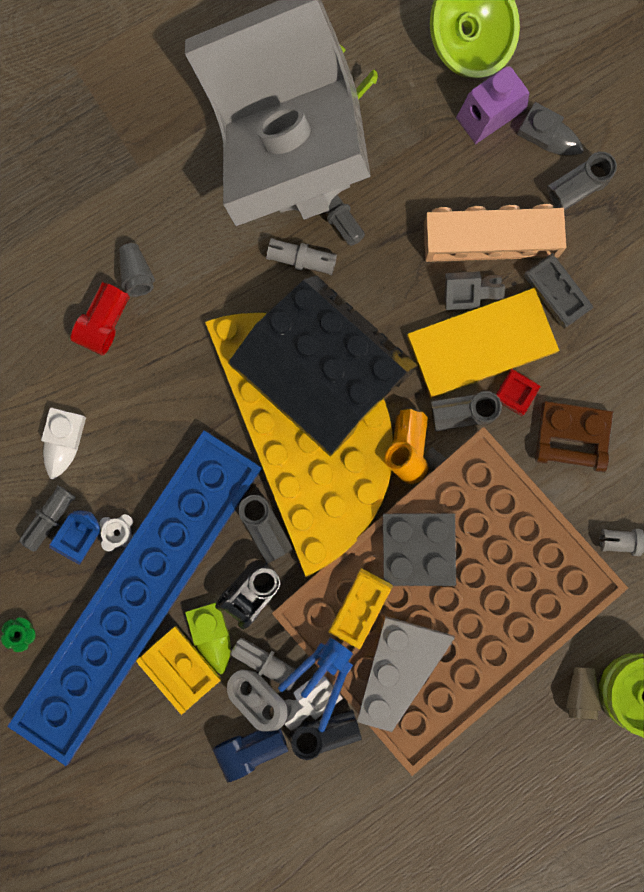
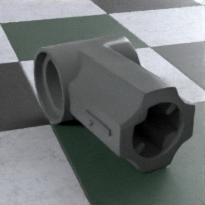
[547,152,617,211]
[431,391,502,432]
[238,495,294,564]

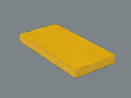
[407,288,559,399]

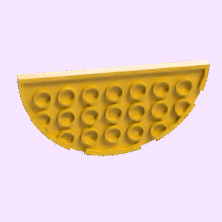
[205,313,393,577]

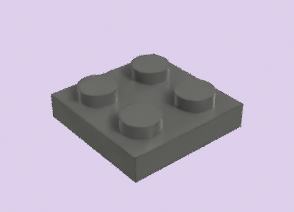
[383,513,456,586]

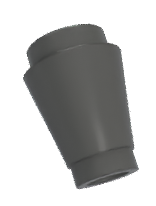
[119,243,155,297]

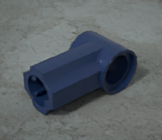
[212,728,289,783]

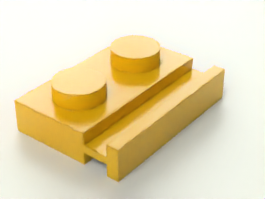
[136,626,221,715]

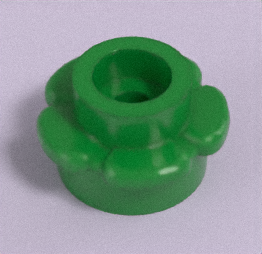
[1,617,36,652]

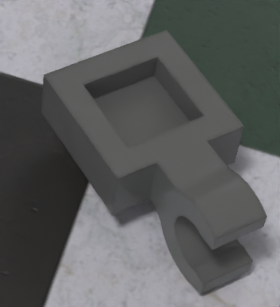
[444,271,505,310]

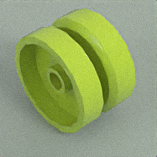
[599,653,644,738]

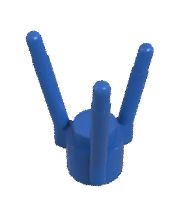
[278,637,353,732]

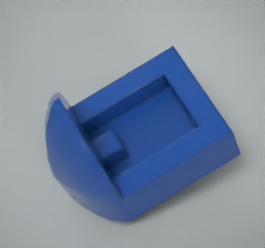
[49,510,100,565]

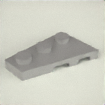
[357,616,455,732]

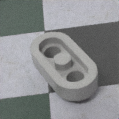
[227,670,287,731]

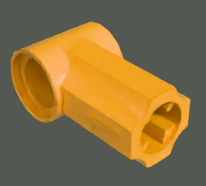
[384,409,428,484]

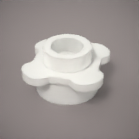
[99,514,133,551]

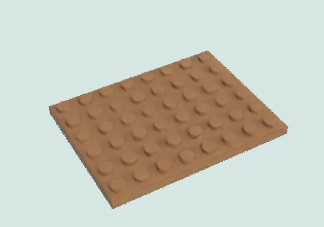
[272,427,628,776]

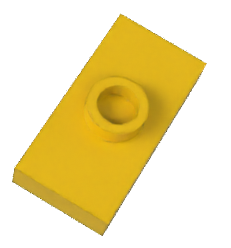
[328,568,393,649]

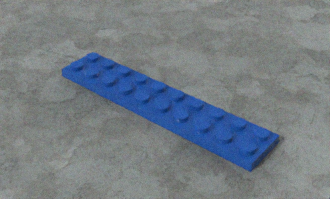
[7,430,262,766]

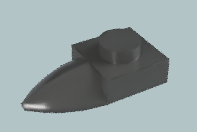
[517,102,584,155]

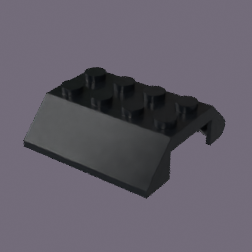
[228,276,418,457]

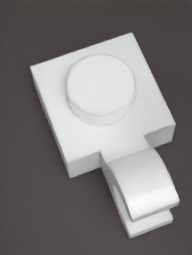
[284,675,343,730]

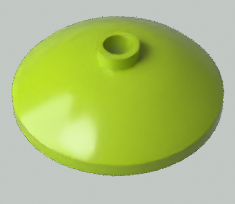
[430,0,520,78]

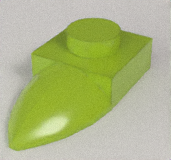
[185,603,231,674]

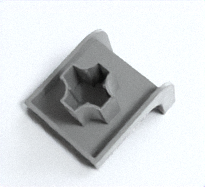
[185,0,371,226]

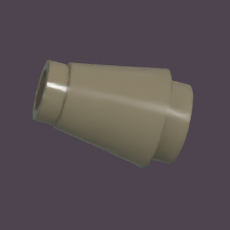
[565,667,602,720]

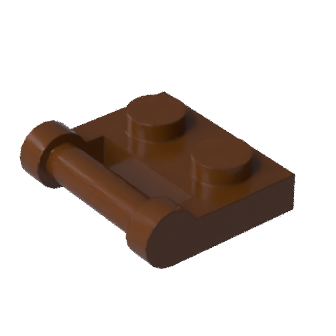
[535,401,613,473]

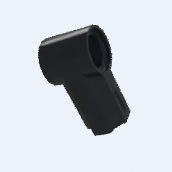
[290,709,362,760]

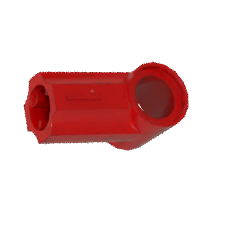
[70,282,130,356]

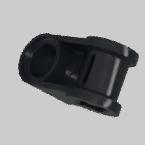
[215,560,280,630]

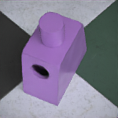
[456,66,529,144]

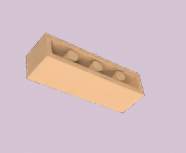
[424,204,566,262]

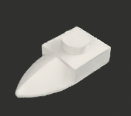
[41,408,86,480]

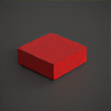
[496,369,541,416]

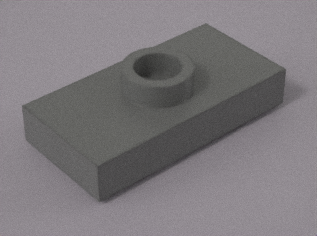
[523,253,593,329]

